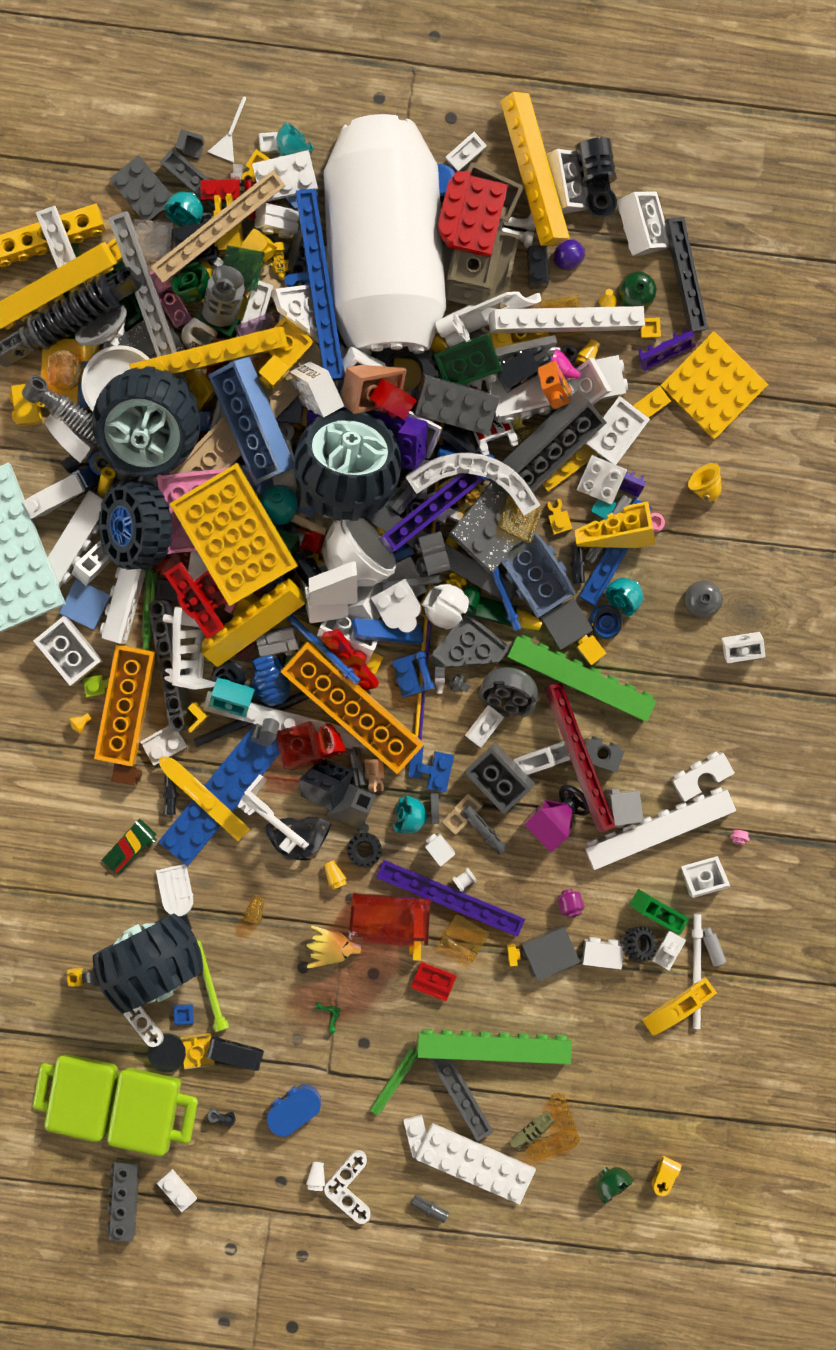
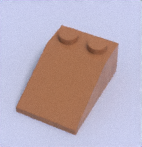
[341,365,407,414]

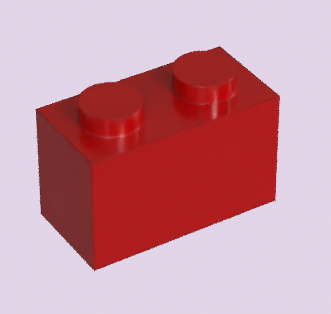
[370,378,417,420]

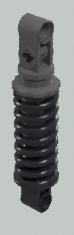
[0,267,142,367]

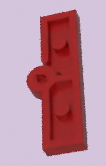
[321,629,379,690]

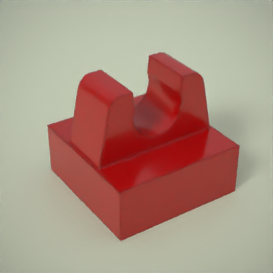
[300,531,325,554]

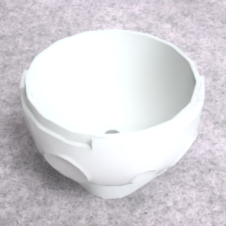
[322,518,396,589]

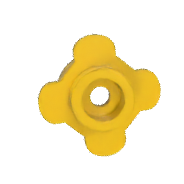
[445,572,467,590]

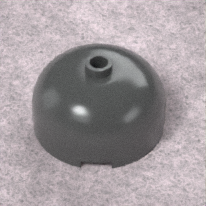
[479,667,538,718]

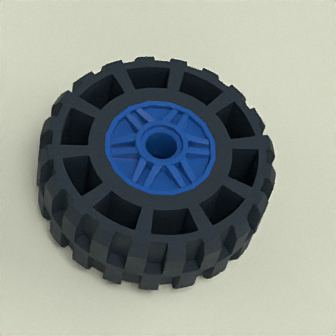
[99,481,173,570]

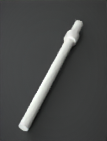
[692,914,703,1029]

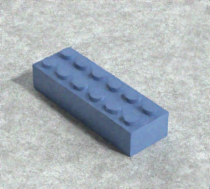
[208,357,294,485]

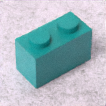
[209,677,255,718]

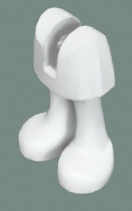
[498,213,535,248]

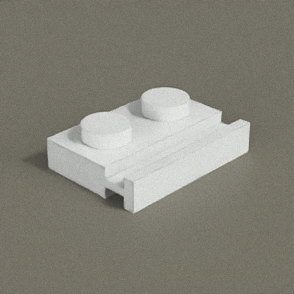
[140,725,188,766]

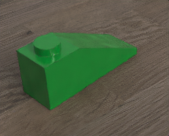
[629,889,689,935]

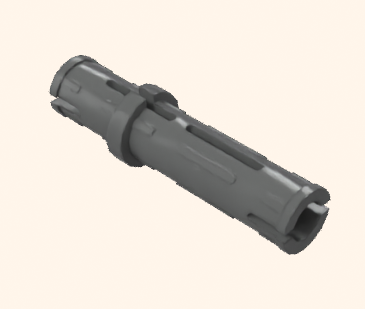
[461,805,507,855]

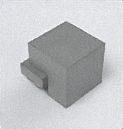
[605,788,644,828]

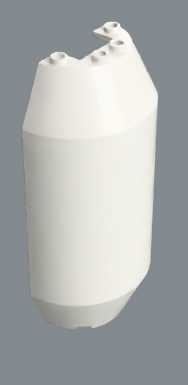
[323,114,446,355]

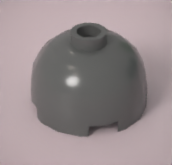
[684,580,723,618]

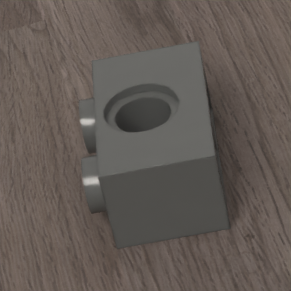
[585,736,625,773]

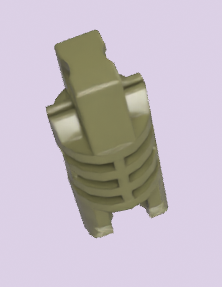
[510,1112,555,1151]

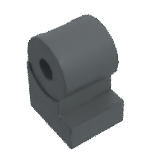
[250,718,280,748]

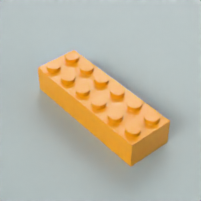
[94,644,157,766]

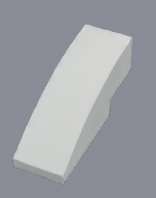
[44,414,96,463]
[513,741,571,775]

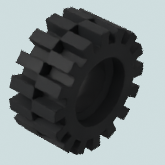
[347,832,382,868]
[622,926,657,962]

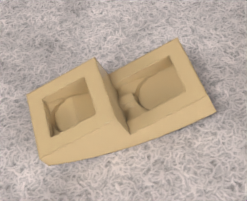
[442,791,483,834]

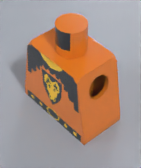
[538,360,571,409]

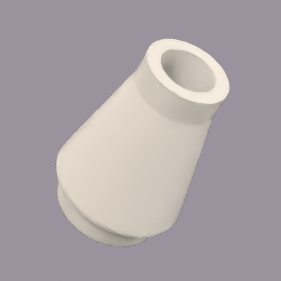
[306,1161,325,1191]

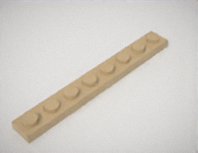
[151,169,286,283]

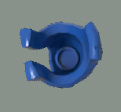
[251,655,291,706]

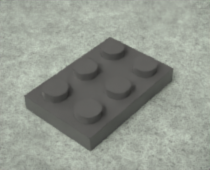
[109,155,172,225]

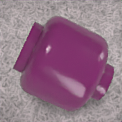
[557,888,585,918]

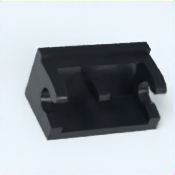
[293,551,324,587]

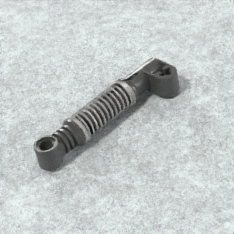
[22,375,132,482]

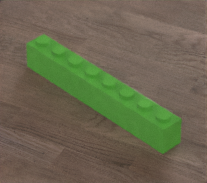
[507,635,657,722]
[416,1028,572,1064]

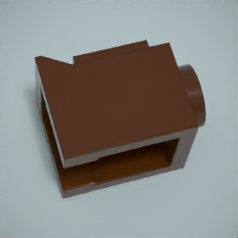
[111,763,142,785]

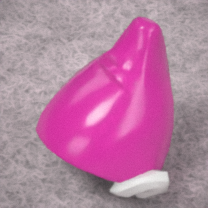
[538,347,581,380]

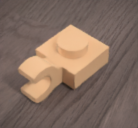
[364,759,384,792]

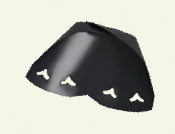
[265,817,331,861]

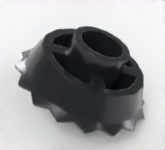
[211,659,247,685]

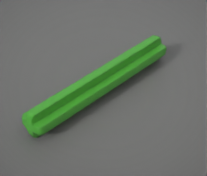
[371,1048,418,1115]

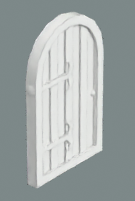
[156,864,193,916]

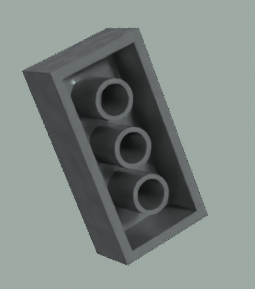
[411,374,500,435]

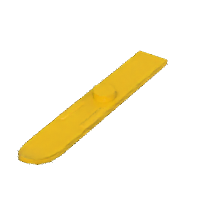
[159,756,250,842]

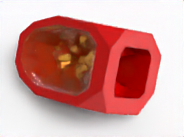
[317,724,345,757]

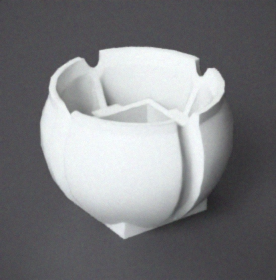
[421,584,469,630]

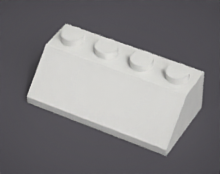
[100,567,146,644]

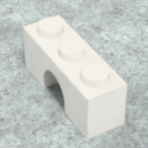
[671,751,735,801]

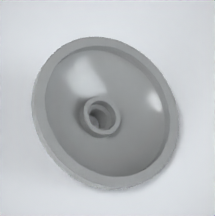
[75,305,127,346]

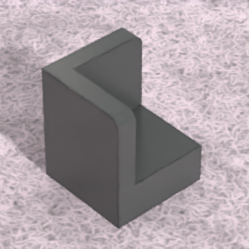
[175,129,205,159]

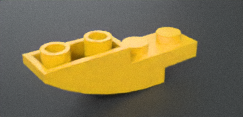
[642,977,717,1036]

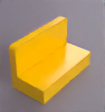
[188,702,210,733]

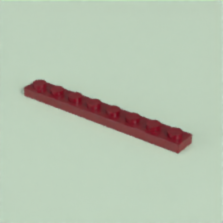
[544,683,616,833]

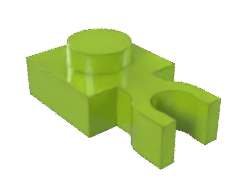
[83,675,110,697]

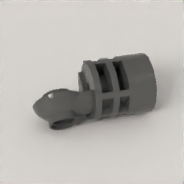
[202,265,245,327]

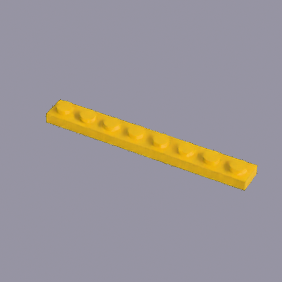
[542,386,671,492]

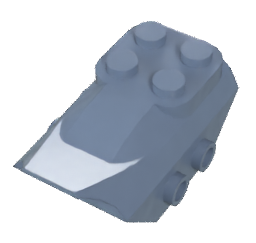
[501,529,576,618]

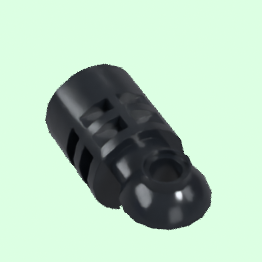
[575,137,617,217]

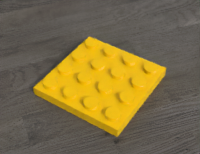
[661,331,768,440]

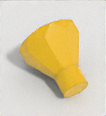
[598,289,617,307]
[69,713,91,733]

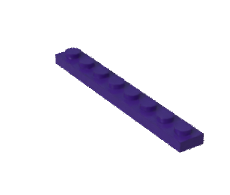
[376,859,525,937]

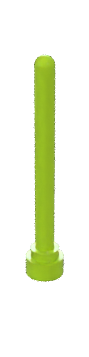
[197,940,229,1032]

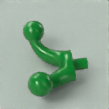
[315,1002,341,1034]

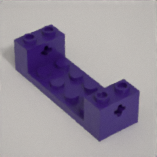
[307,407,428,470]

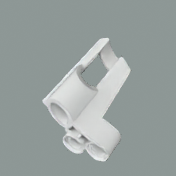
[436,292,541,347]

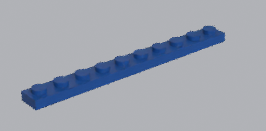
[295,188,345,381]

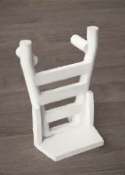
[163,607,216,689]
[238,775,309,853]

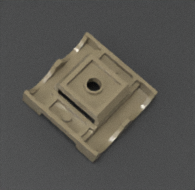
[442,230,520,309]

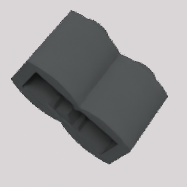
[415,531,451,576]

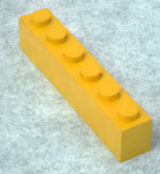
[201,578,305,667]

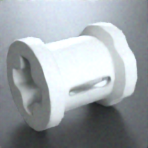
[452,867,477,892]

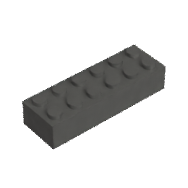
[502,390,607,493]

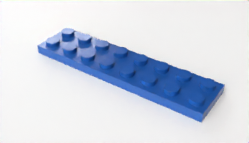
[158,724,285,866]

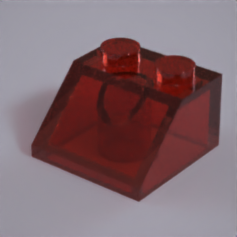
[277,721,327,771]

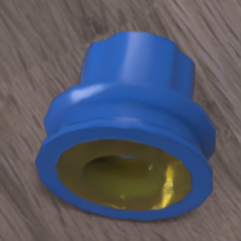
[89,451,114,476]

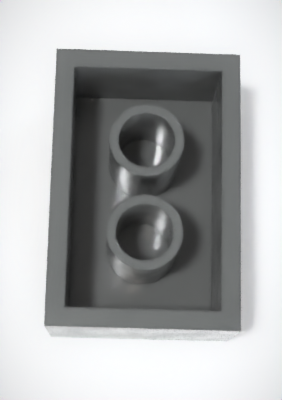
[464,742,535,814]

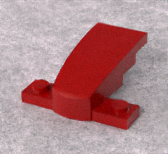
[164,562,227,639]

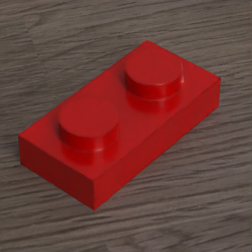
[201,180,240,202]

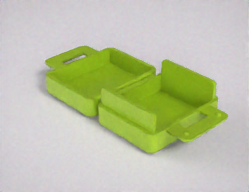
[33,1054,198,1157]

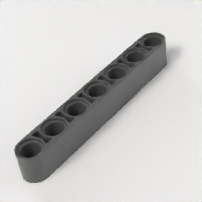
[149,600,193,732]

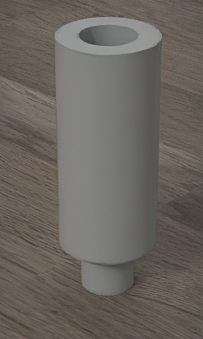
[703,927,726,966]

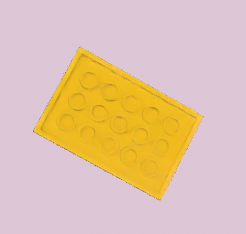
[169,463,298,606]

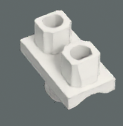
[652,930,686,970]

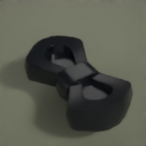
[207,1108,236,1128]

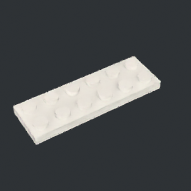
[416,1123,536,1204]

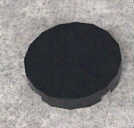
[148,1033,186,1072]

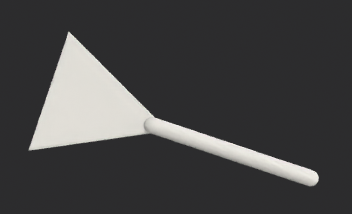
[208,97,246,163]

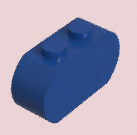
[267,1084,321,1137]

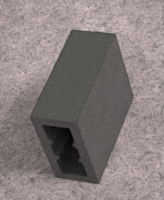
[520,925,580,981]

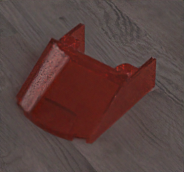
[348,893,430,946]

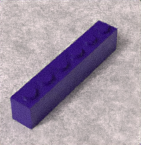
[378,473,483,554]

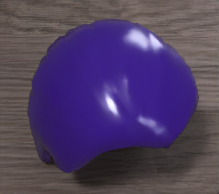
[553,239,586,270]

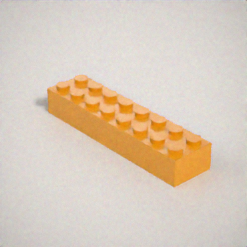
[281,640,423,774]

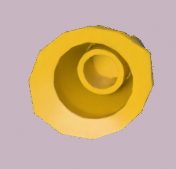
[688,463,722,503]

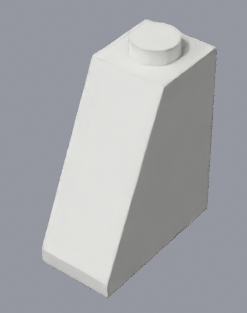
[305,562,358,606]

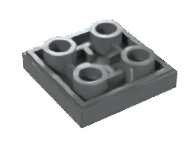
[540,597,593,650]

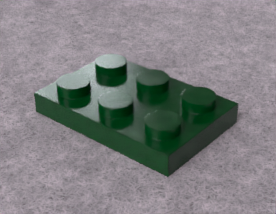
[434,333,503,385]

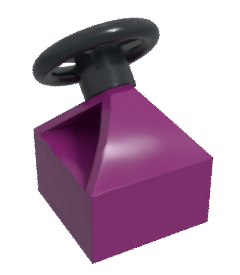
[525,785,590,852]

